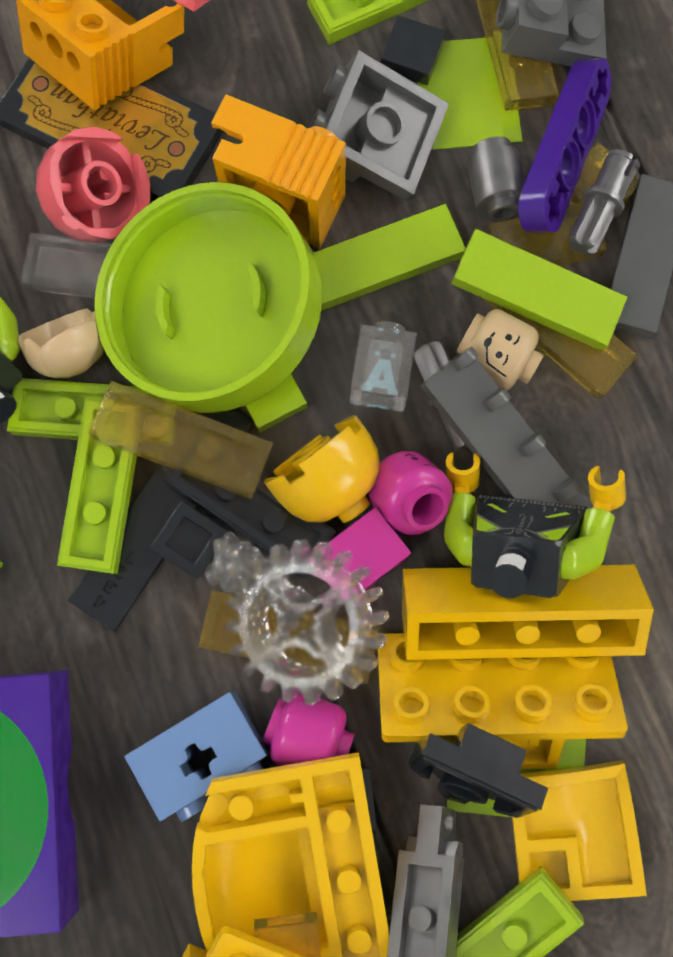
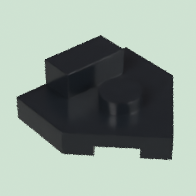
[408,723,548,818]

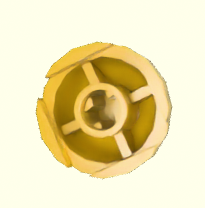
[264,415,380,523]

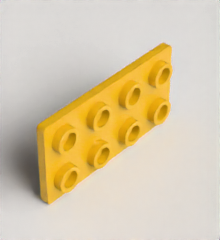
[377,633,628,769]

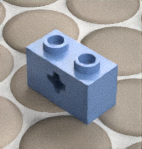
[124,691,270,822]

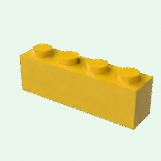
[402,564,654,660]

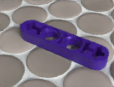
[518,58,611,233]

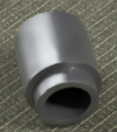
[467,137,525,223]

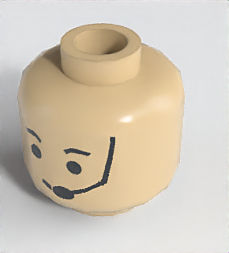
[456,309,544,391]

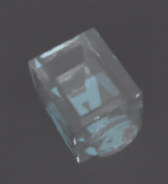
[350,321,417,412]

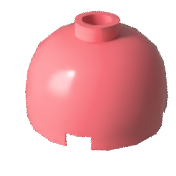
[36,126,151,243]

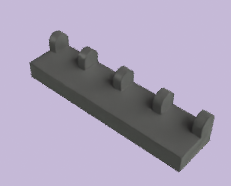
[420,346,613,530]

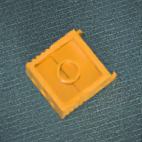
[16,0,185,111]
[211,95,346,249]

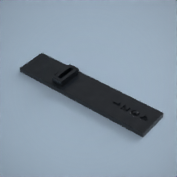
[67,409,254,632]

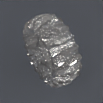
[225,539,388,705]

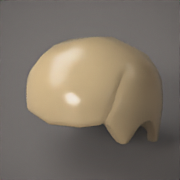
[17,308,104,378]

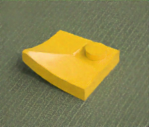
[512,760,647,901]

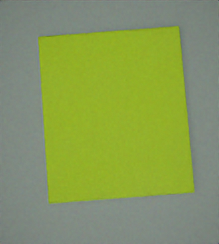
[417,36,523,150]

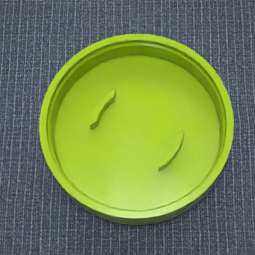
[95,182,322,413]

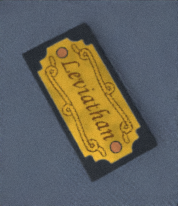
[0,57,224,201]

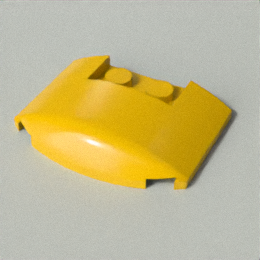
[192,752,389,957]

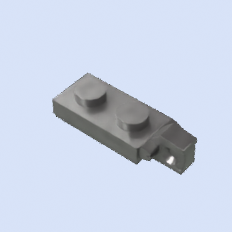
[387,804,464,957]

